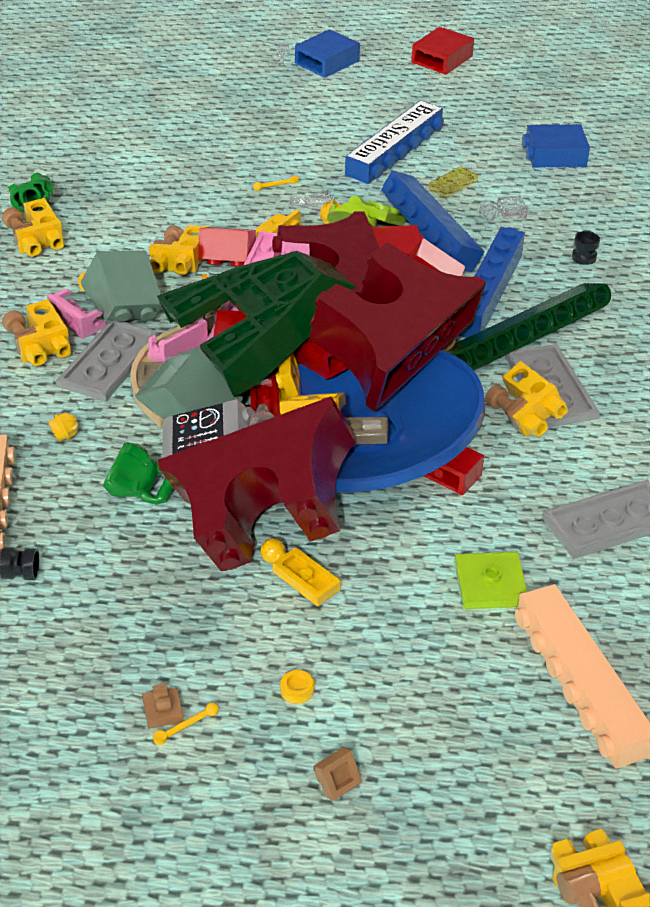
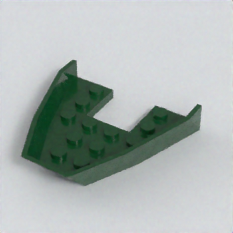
[157,251,355,398]

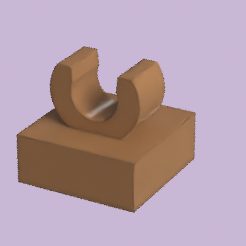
[142,683,183,729]
[313,747,362,801]

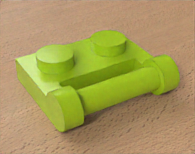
[348,196,406,226]

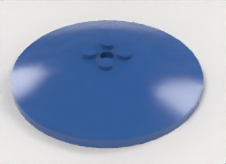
[297,350,485,492]

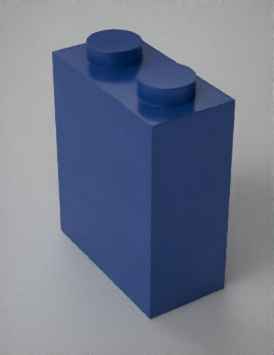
[295,29,360,78]
[522,124,590,168]

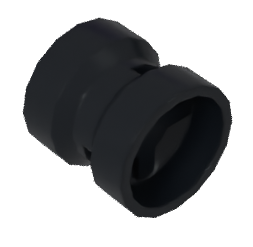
[572,231,600,265]
[0,547,40,580]

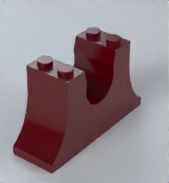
[272,211,380,299]
[309,242,486,412]
[158,396,356,571]

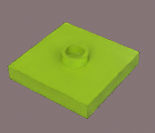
[454,552,527,609]

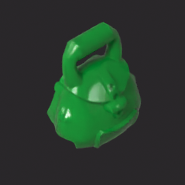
[8,172,54,212]
[103,442,174,505]

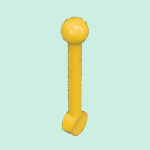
[253,176,299,191]
[153,702,219,745]

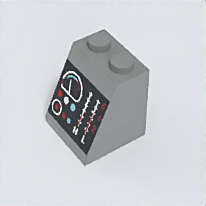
[163,399,258,458]

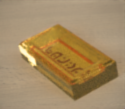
[429,166,478,198]

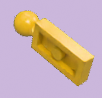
[260,538,341,607]

